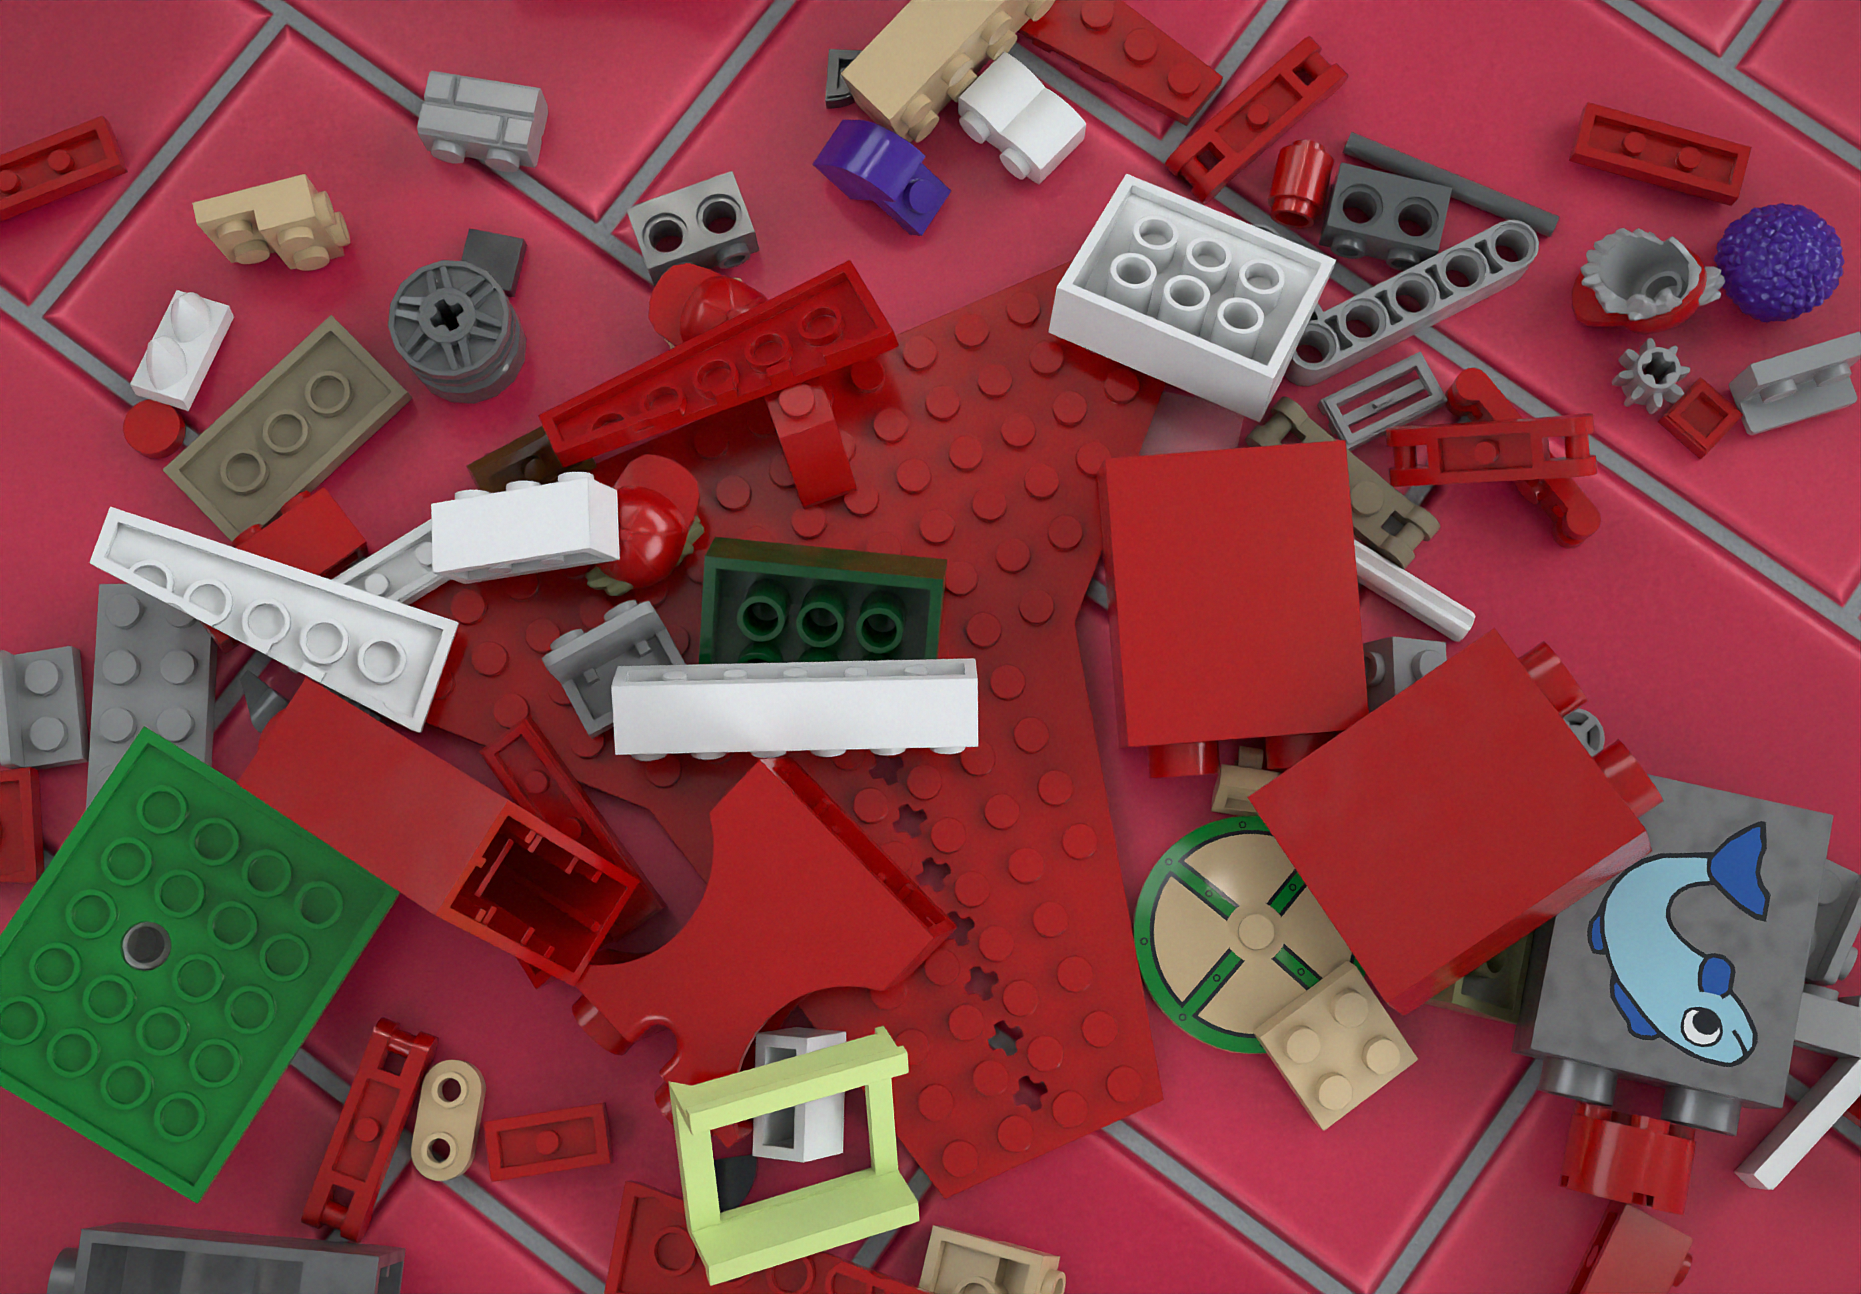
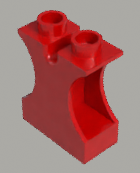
[572,757,958,1149]

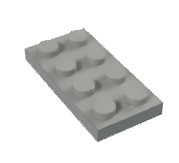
[86,584,218,810]

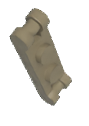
[1245,396,1441,570]

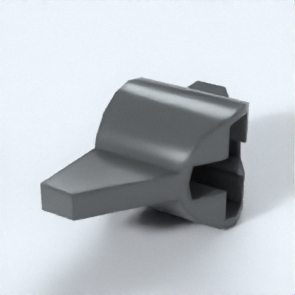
[240,670,290,733]

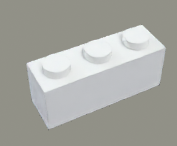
[431,472,620,584]

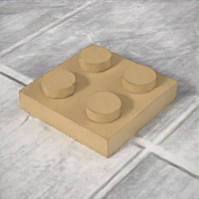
[1252,961,1418,1131]

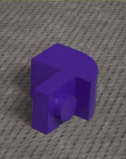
[812,120,951,236]

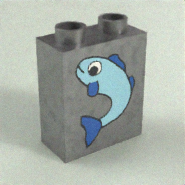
[1511,774,1834,1136]

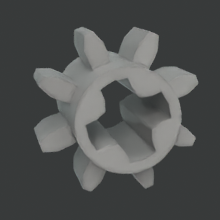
[1612,338,1690,414]

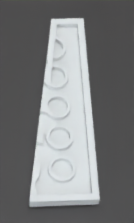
[89,507,459,733]

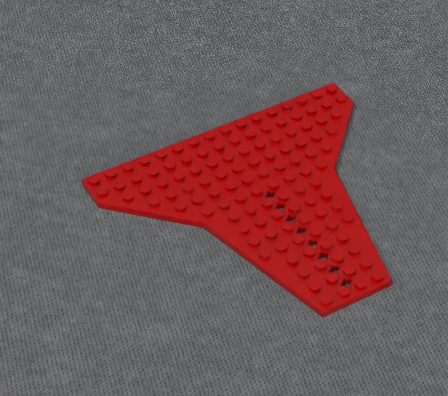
[327,259,1167,1199]

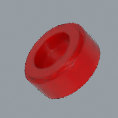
[123,399,186,459]

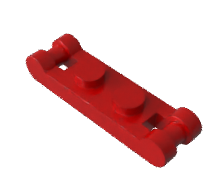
[1165,36,1348,205]
[1445,368,1601,548]
[1385,413,1597,487]
[301,1017,439,1244]

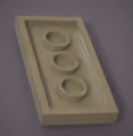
[163,315,412,542]

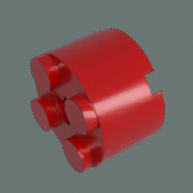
[1558,1102,1697,1215]

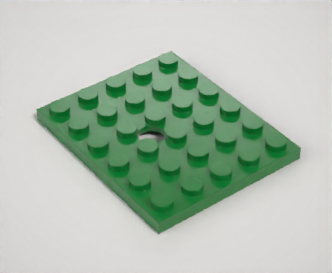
[0,726,401,1204]

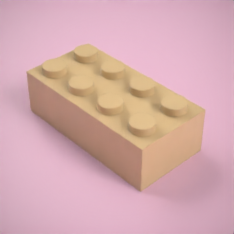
[841,0,1055,143]

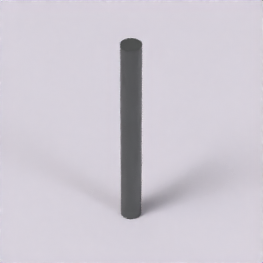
[1342,132,1559,237]

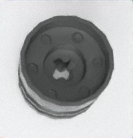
[388,260,527,404]

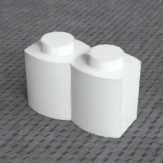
[958,51,1086,184]

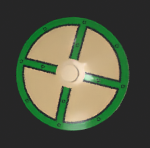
[1133,816,1366,1054]

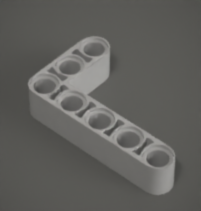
[1253,220,1539,387]

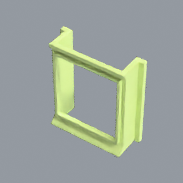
[668,1026,920,1286]

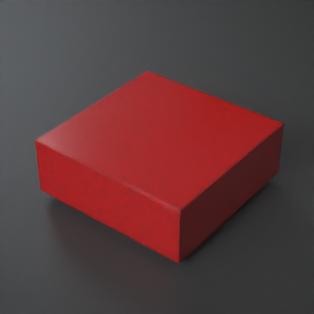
[1657,377,1743,459]

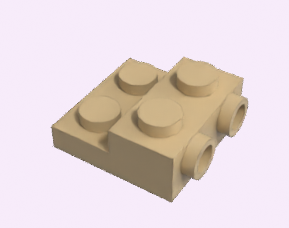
[192,174,350,271]
[919,1225,1066,1294]

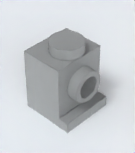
[1793,984,1861,1058]

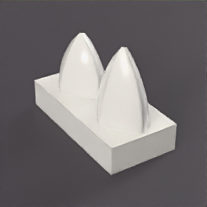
[130,290,234,411]

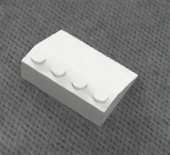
[1048,174,1336,422]

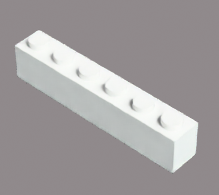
[611,658,978,761]

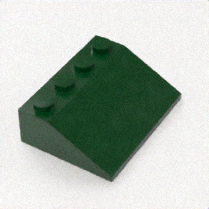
[699,537,947,664]

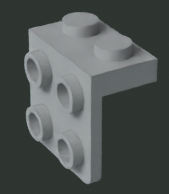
[542,600,686,739]

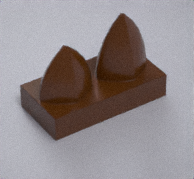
[466,426,597,494]

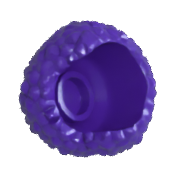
[1714,203,1845,323]

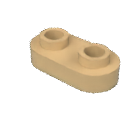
[411,1060,486,1181]

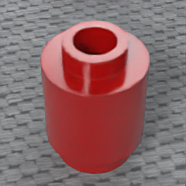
[1267,140,1334,229]

